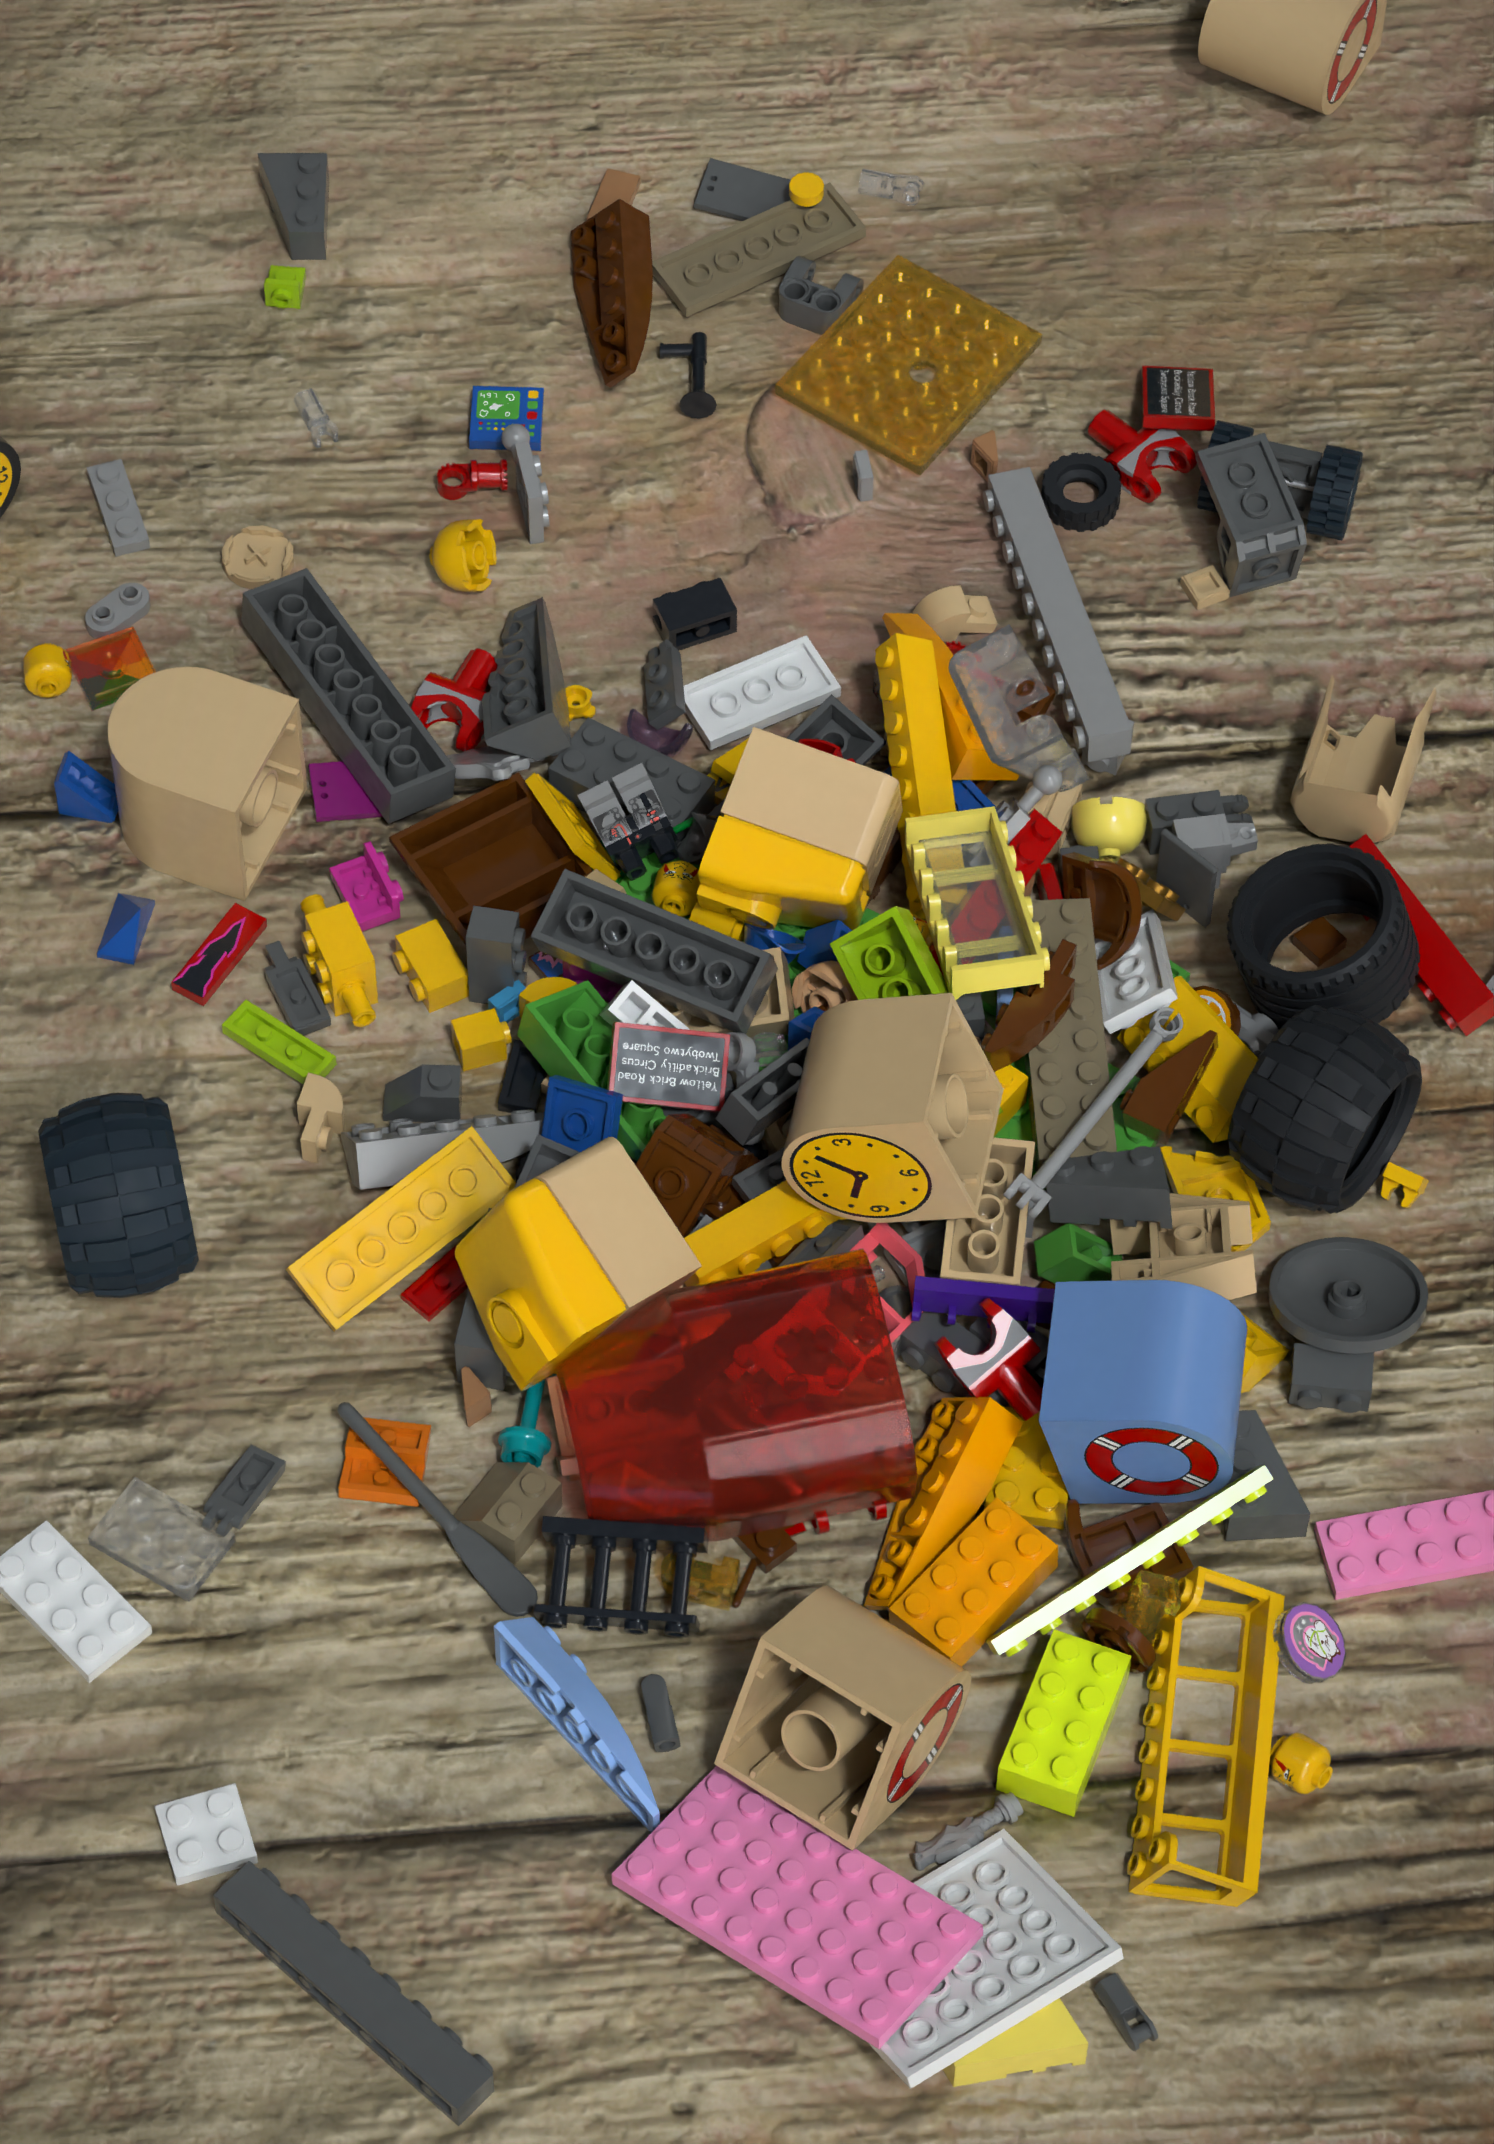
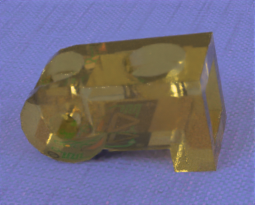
[661,1553,740,1611]
[1117,1570,1181,1644]

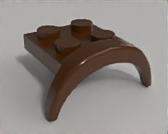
[1062,852,1142,970]
[1066,1499,1194,1607]

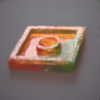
[65,626,156,711]

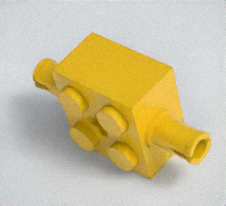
[300,894,378,1027]

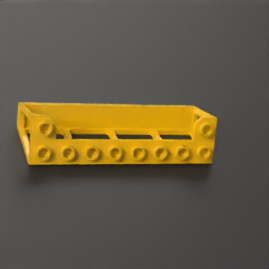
[1127,1566,1285,1907]

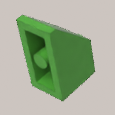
[1034,1223,1123,1284]

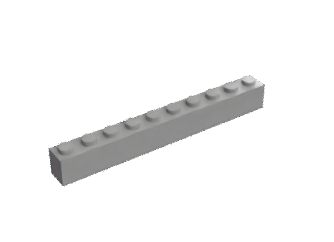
[983,467,1132,762]

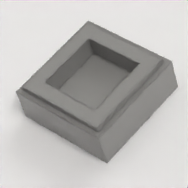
[852,450,874,502]

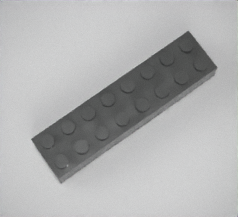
[241,568,456,824]

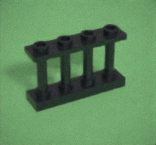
[533,1516,709,1637]

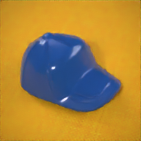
[744,923,807,964]

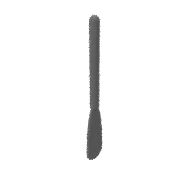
[337,1402,538,1617]

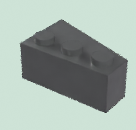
[1042,1146,1173,1229]

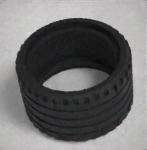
[1227,843,1420,1030]

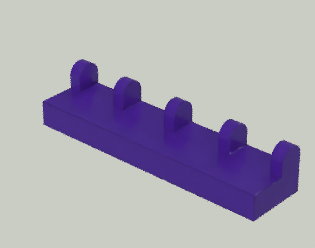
[911,1276,1055,1333]

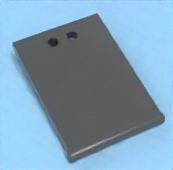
[694,158,791,221]
[1156,829,1218,928]

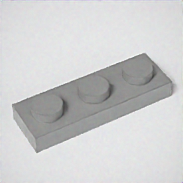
[87,459,150,557]

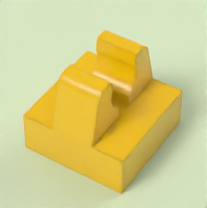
[1381,1162,1429,1209]

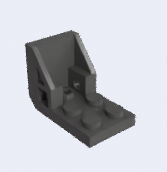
[1195,433,1307,598]

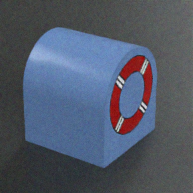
[1039,1280,1247,1504]

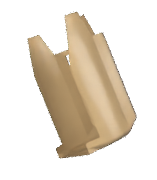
[1290,669,1437,843]

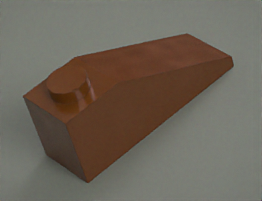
[1120,1030,1218,1145]

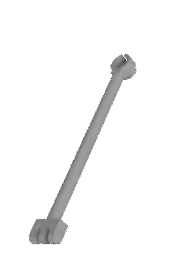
[1003,1007,1183,1219]

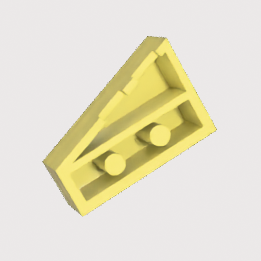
[942,1998,1088,2087]

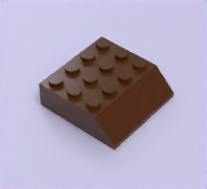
[389,772,593,945]

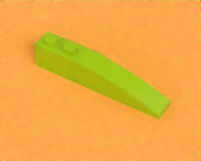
[830,906,1003,1115]

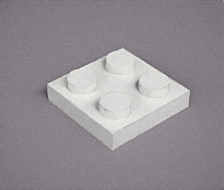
[155,1783,258,1886]

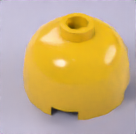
[429,519,497,592]

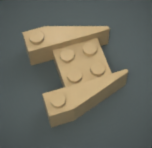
[1110,1193,1257,1300]

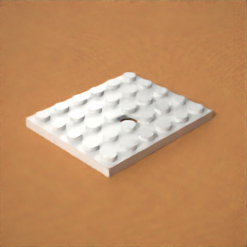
[869,1829,1124,2089]

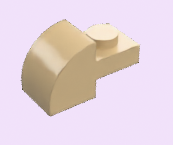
[912,585,998,642]
[297,1073,345,1163]

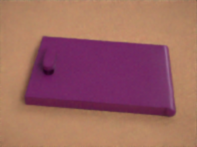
[308,761,412,822]

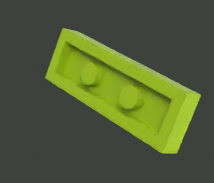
[222,1000,337,1085]

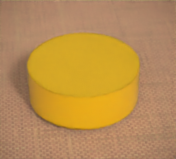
[789,172,824,207]

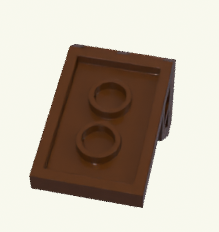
[636,1114,754,1238]

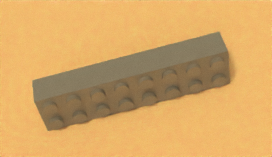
[1014,898,1117,1173]

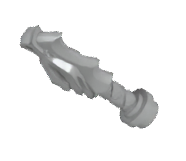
[912,1792,1023,1871]

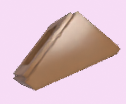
[970,430,998,483]
[461,1366,492,1427]

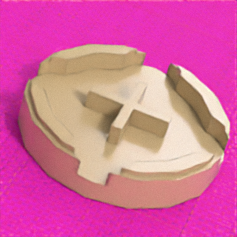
[222,525,294,589]

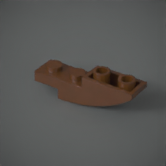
[981,939,1077,1072]

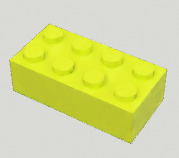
[996,1629,1132,1817]

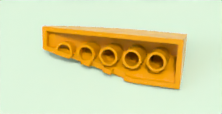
[882,613,1020,781]

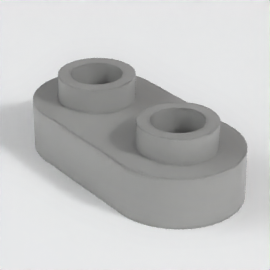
[85,583,150,641]

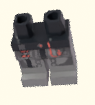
[577,763,679,881]

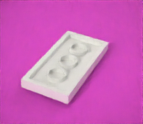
[684,635,841,750]
[1095,909,1178,1034]
[0,1520,152,1683]

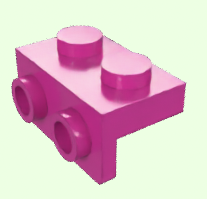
[329,841,404,932]

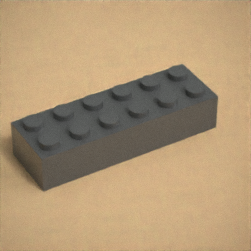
[531,869,778,1034]

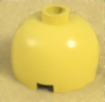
[1072,797,1147,862]

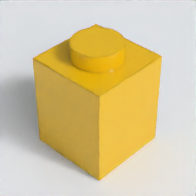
[451,1008,512,1072]

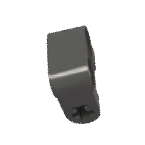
[779,256,864,336]

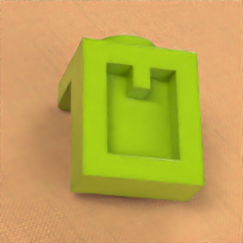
[264,265,306,309]

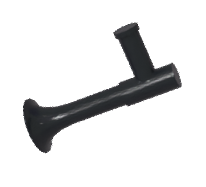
[660,332,717,419]

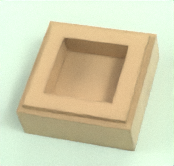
[1180,565,1230,610]

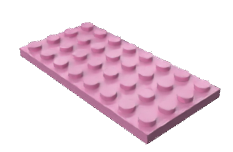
[611,1765,983,2049]

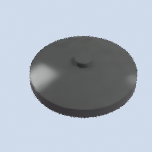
[1269,1237,1428,1354]

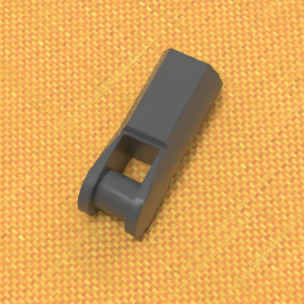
[641,1674,681,1753]
[1094,1973,1158,2051]

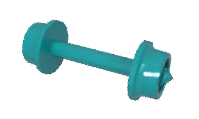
[498,1366,567,1468]

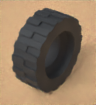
[1041,452,1121,532]

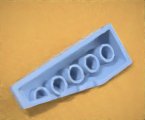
[494,1617,660,1833]

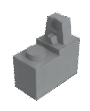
[1171,813,1258,889]

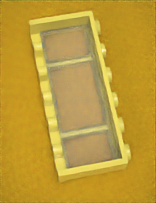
[905,806,1050,1000]

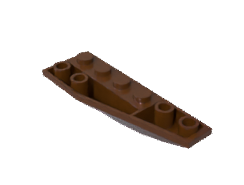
[571,199,653,388]

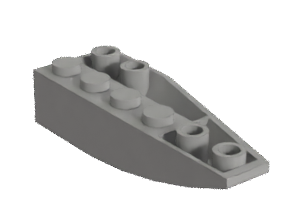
[341,1110,544,1190]

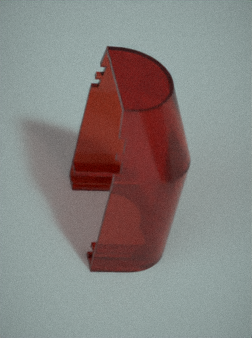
[554,1249,917,1541]

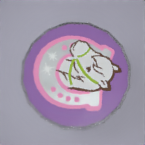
[1273,1602,1346,1684]

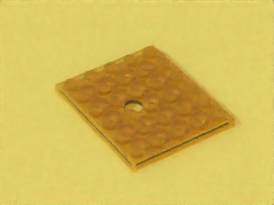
[775,255,1042,475]

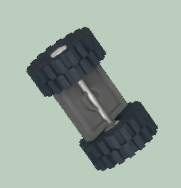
[1197,420,1363,541]

